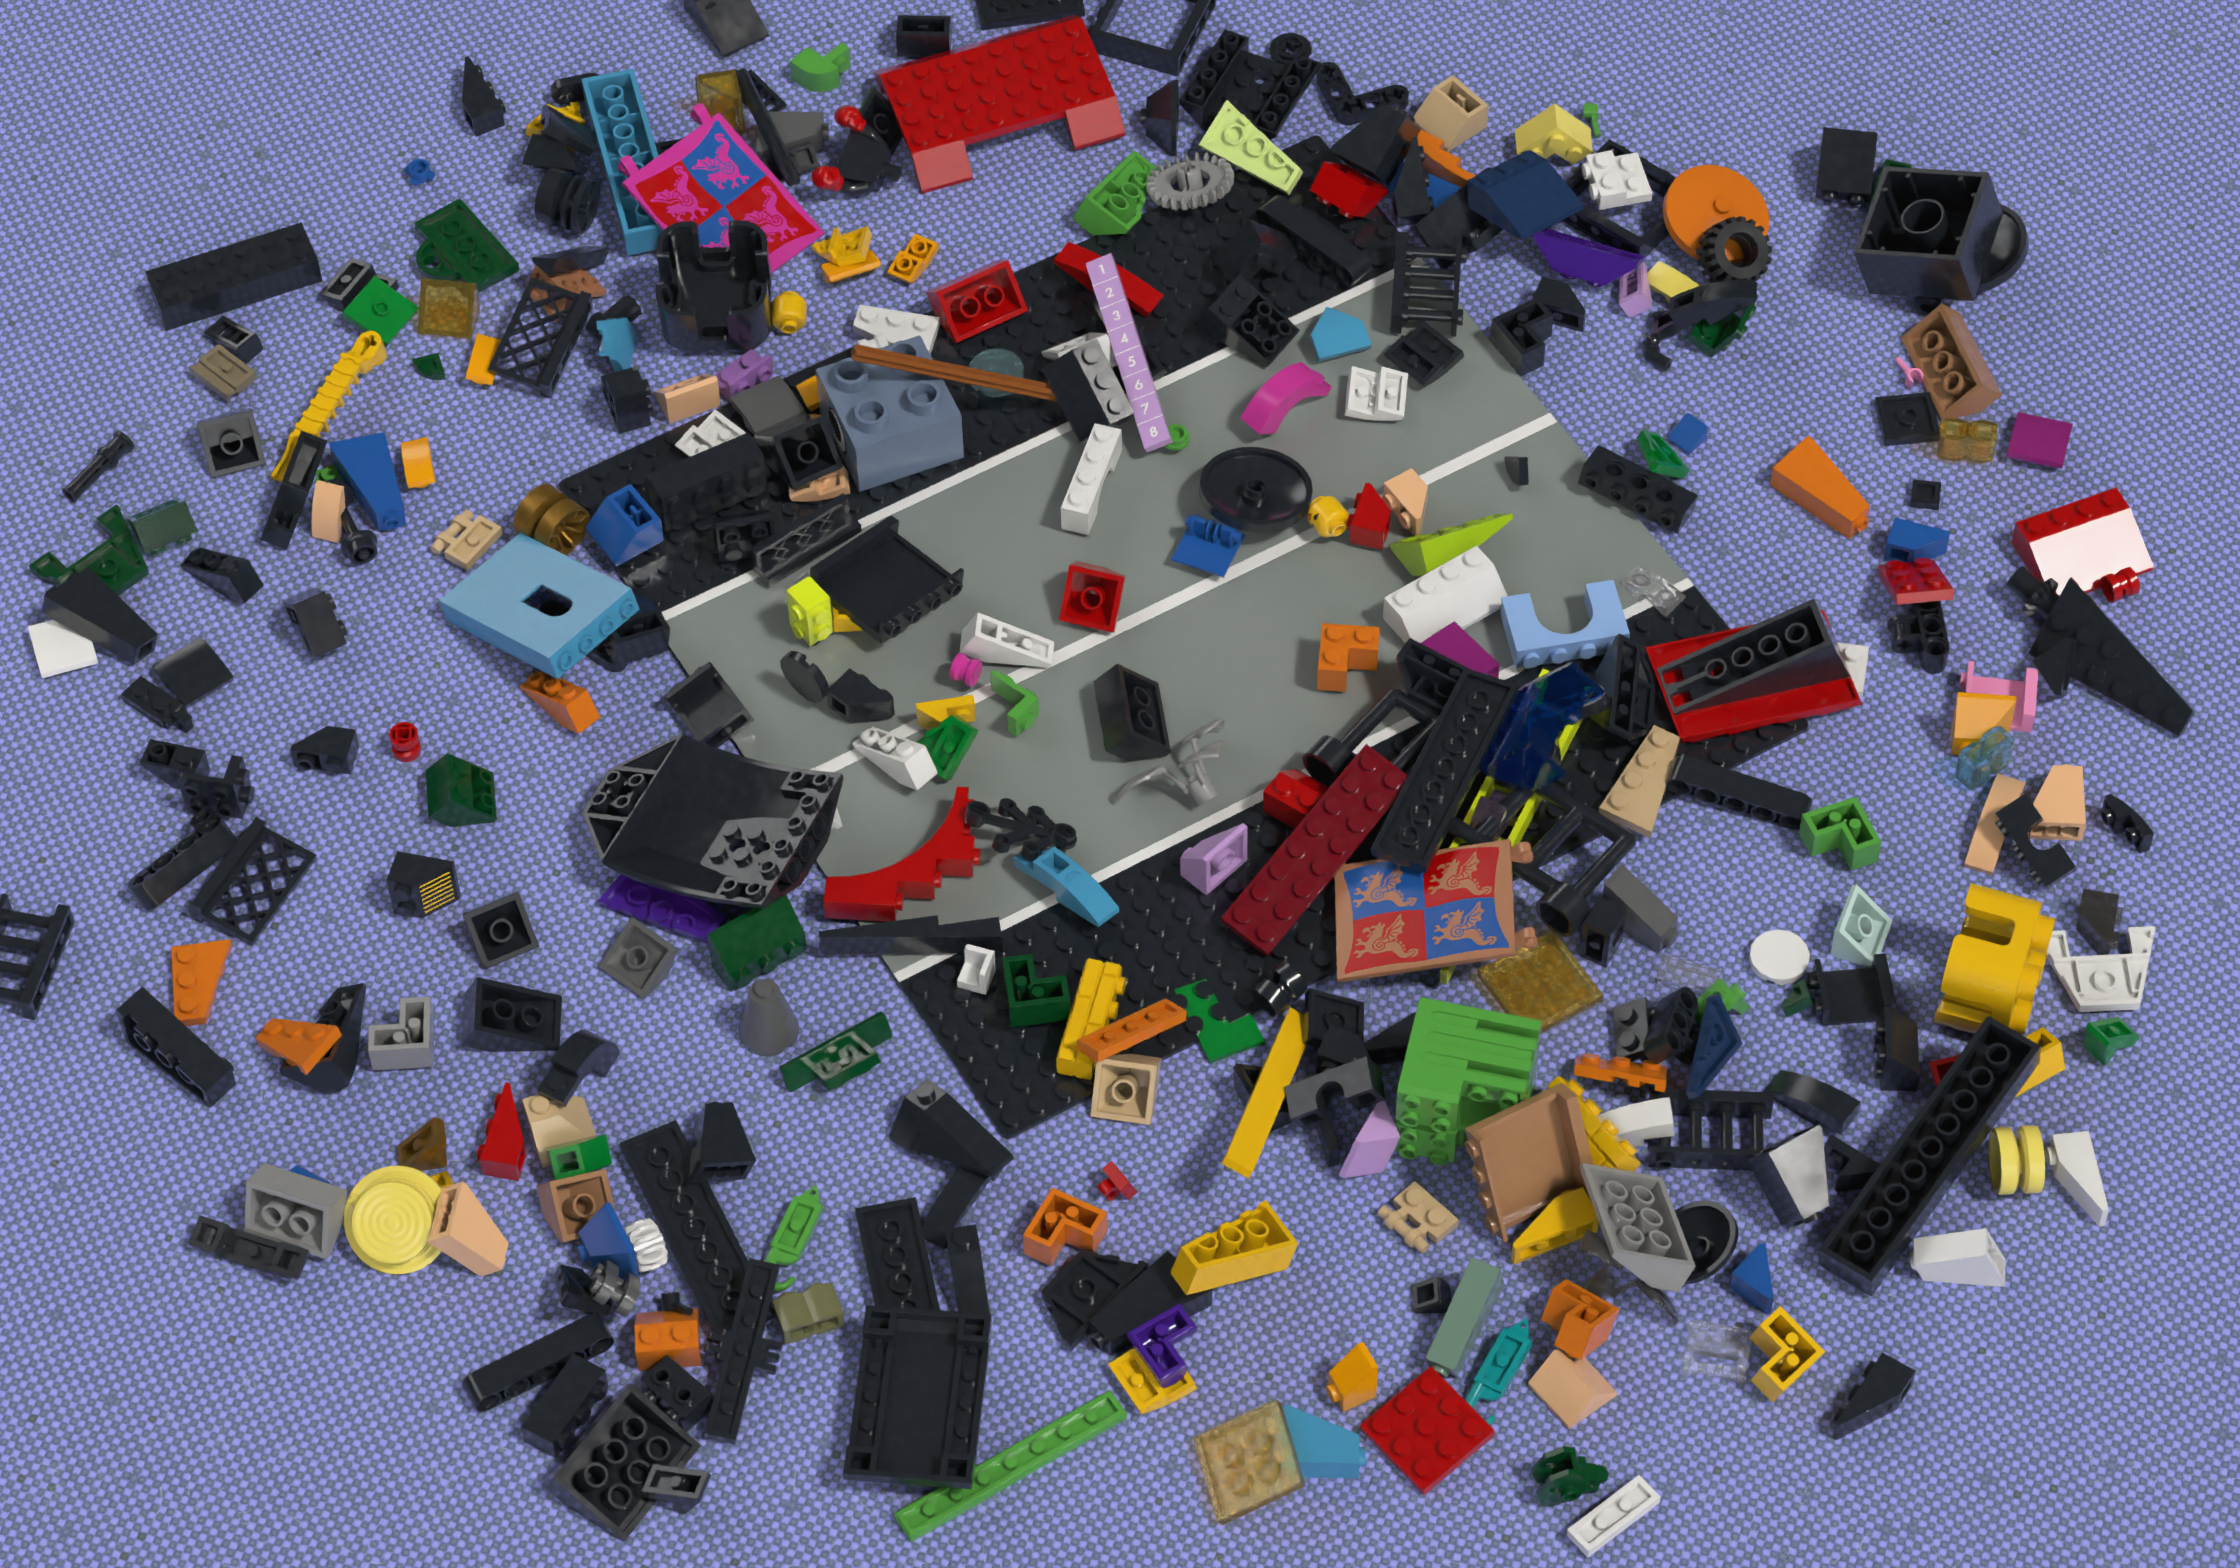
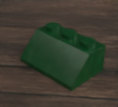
[707,895,807,992]

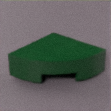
[412,353,446,380]
[1782,979,1814,1017]

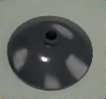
[1675,1200,1738,1284]

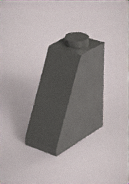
[756,112,829,159]
[1602,865,1679,954]

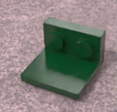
[1685,295,1758,358]

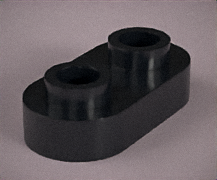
[550,73,599,104]

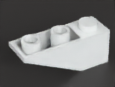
[852,726,938,790]

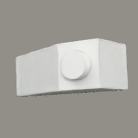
[959,613,1054,667]
[2045,1131,2109,1227]

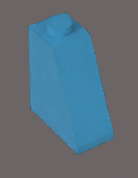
[1282,1405,1366,1478]

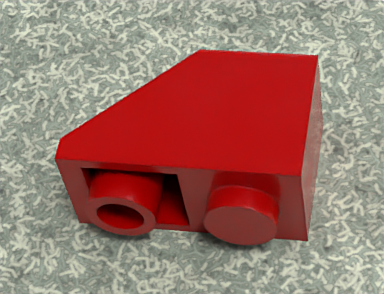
[1346,482,1391,550]

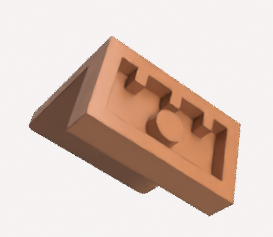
[527,265,607,323]

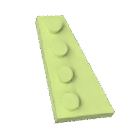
[1199,100,1303,195]

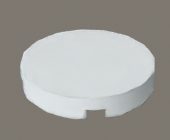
[1749,929,1810,985]

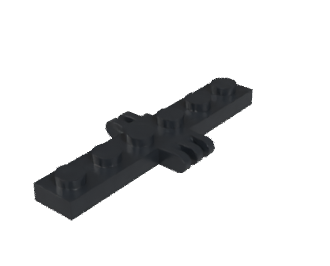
[703,1258,783,1444]

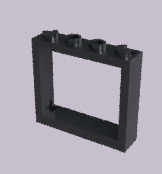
[1088,0,1216,77]
[1561,139,1676,259]

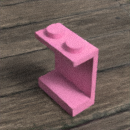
[1959,661,2038,733]

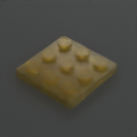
[1477,931,1603,1034]
[1193,1399,1306,1525]

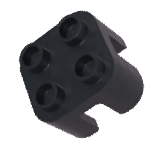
[655,220,772,351]

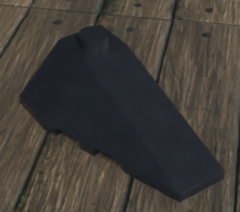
[279,983,366,1092]
[889,1079,1014,1177]

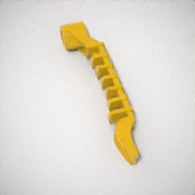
[270,331,387,482]

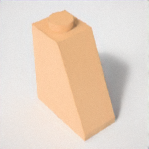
[2030,764,2086,841]
[428,1181,509,1277]

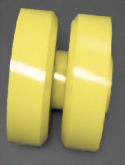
[1988,1125,2045,1195]

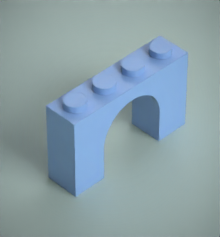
[1500,580,1630,669]

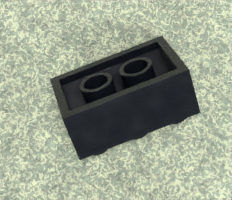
[1041,339,1134,443]
[1093,664,1171,761]

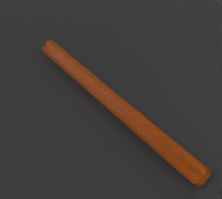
[851,344,1057,402]

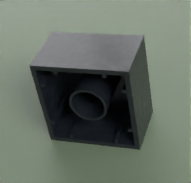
[1854,166,2003,301]

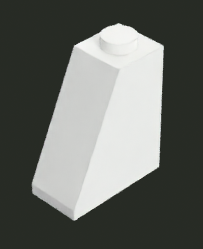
[1910,1228,2005,1287]

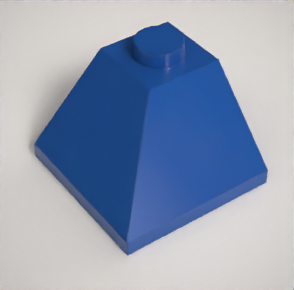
[577,1202,639,1279]

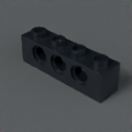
[1578,445,1698,534]

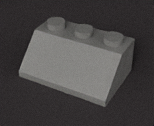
[244,1163,347,1259]

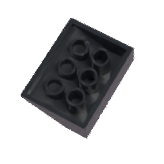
[542,1383,701,1542]

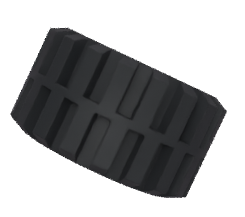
[1696,216,1772,283]

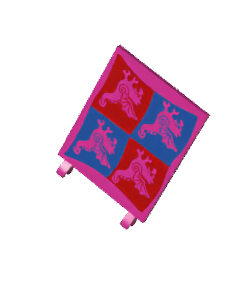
[618,103,825,273]

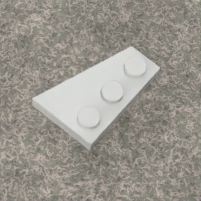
[853,305,940,355]

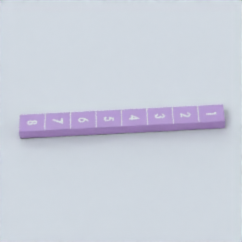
[1086,253,1173,453]

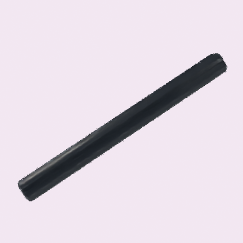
[734,68,800,187]

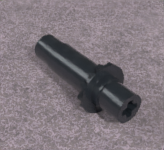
[2006,566,2060,621]

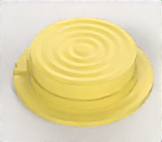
[344,1165,442,1274]

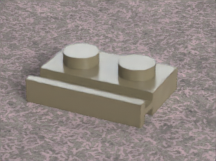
[189,344,257,402]

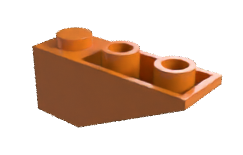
[520,670,601,734]

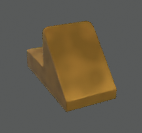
[397,1117,447,1171]

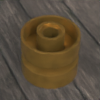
[513,483,590,556]

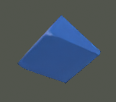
[1667,413,1708,455]

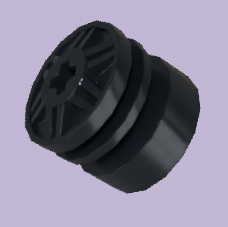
[534,167,600,234]

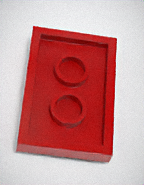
[1878,558,1954,605]

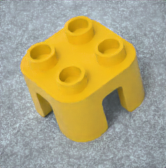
[1934,883,2056,1035]

